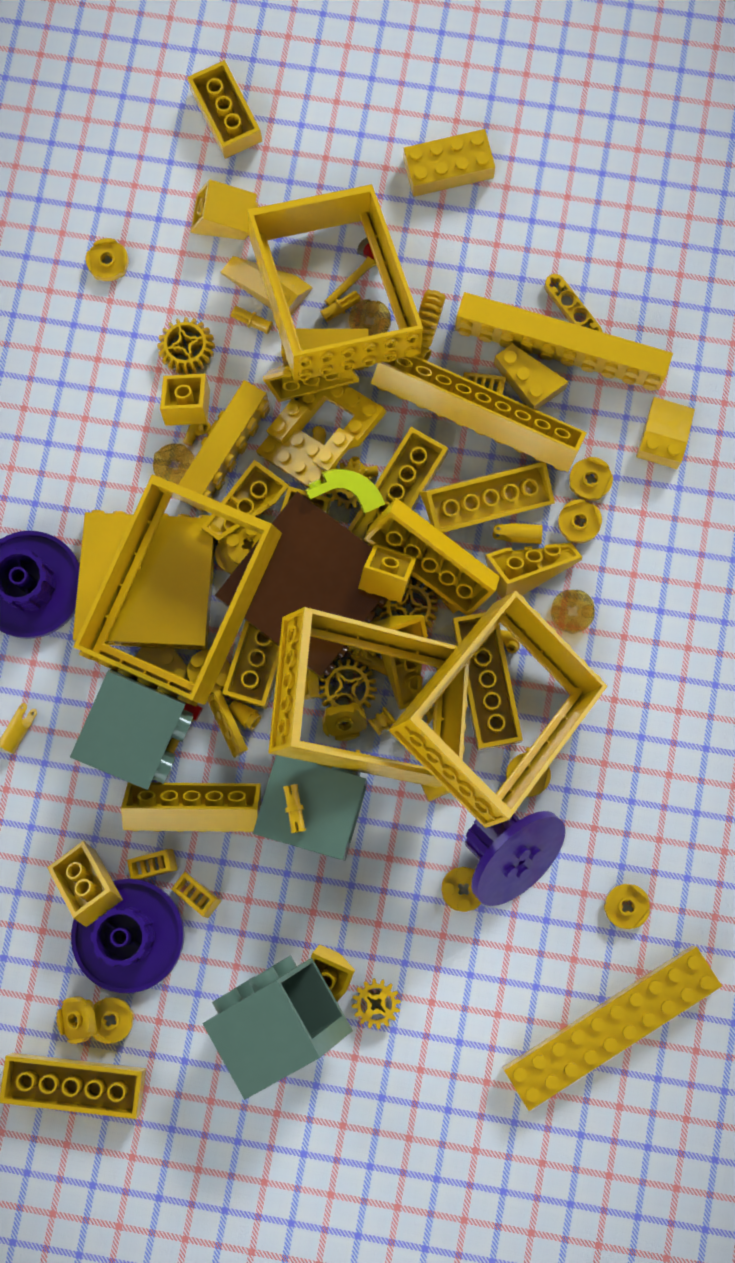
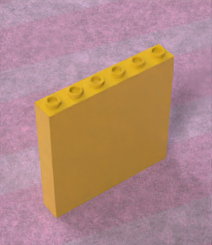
[73,510,216,650]

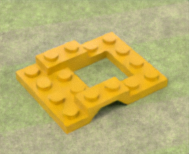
[256,385,387,488]

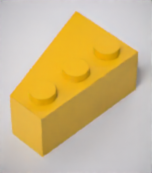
[494,344,569,410]

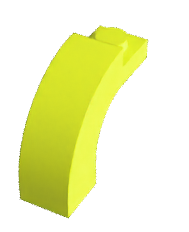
[305,469,385,513]

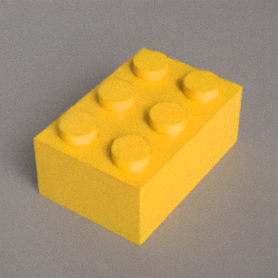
[47,841,123,927]

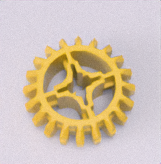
[418,289,446,348]
[157,317,215,375]
[379,579,438,628]
[319,659,377,713]

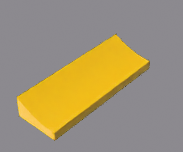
[419,462,555,533]

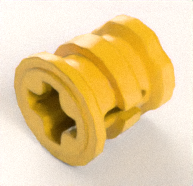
[368,707,396,736]

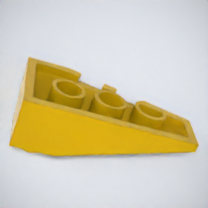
[220,256,313,316]
[263,365,359,402]
[201,459,289,541]
[485,543,582,598]
[373,615,428,710]
[311,944,355,1002]

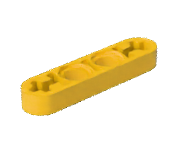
[544,274,602,332]

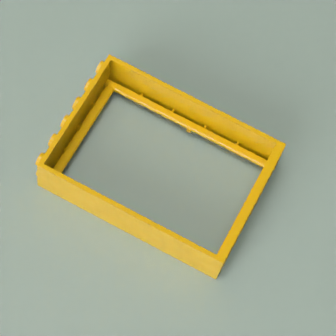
[248,184,423,382]
[73,474,282,706]
[388,591,608,828]
[268,607,470,787]

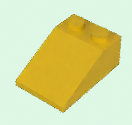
[636,397,695,469]

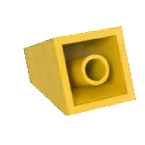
[190,179,258,240]

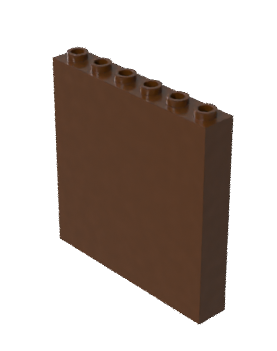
[215,491,388,679]

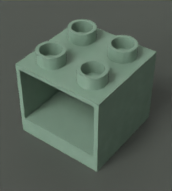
[70,669,193,790]
[253,755,368,861]
[202,955,353,1100]

